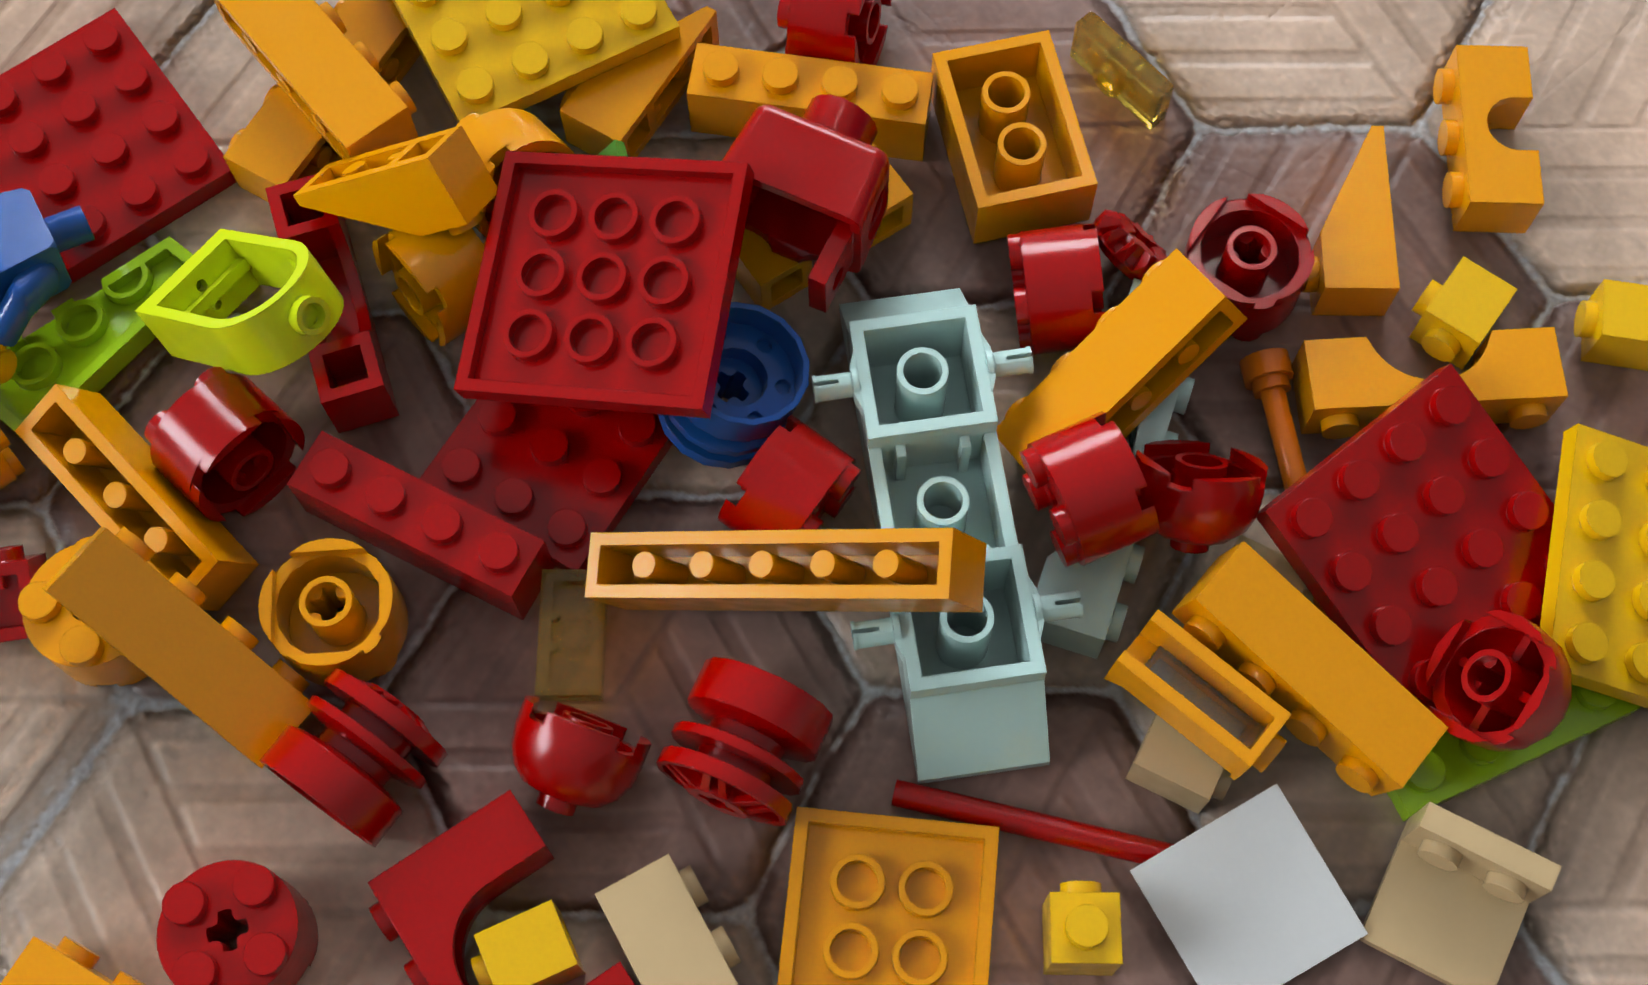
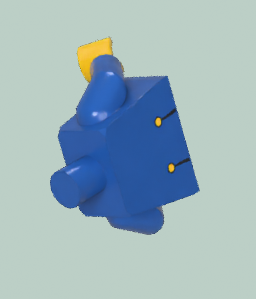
[0,188,95,384]

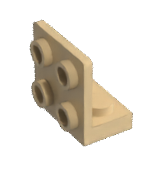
[1360,802,1562,985]

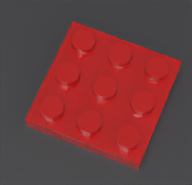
[419,400,673,580]

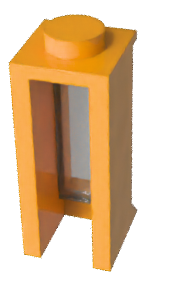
[1103,609,1292,781]

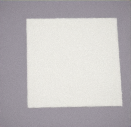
[1130,784,1368,985]

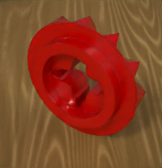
[1093,209,1167,281]

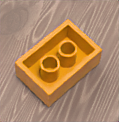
[931,30,1098,244]

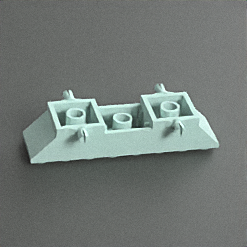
[811,288,1083,784]

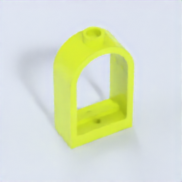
[135,228,344,375]

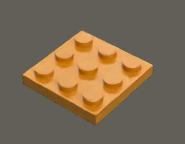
[777,806,1000,985]

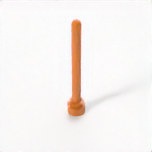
[1239,348,1330,619]

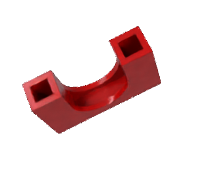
[367,790,635,985]

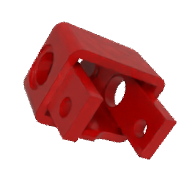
[722,95,890,313]

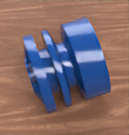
[657,302,810,469]

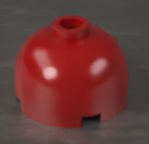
[1135,440,1268,554]
[1426,610,1572,752]
[511,696,651,816]

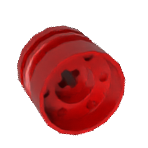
[656,657,833,826]
[259,668,448,847]

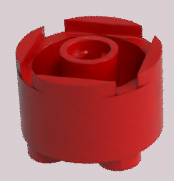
[777,0,892,65]
[1183,193,1315,342]
[1007,223,1106,355]
[144,367,305,522]
[1020,411,1159,568]
[718,415,862,531]
[156,860,318,985]

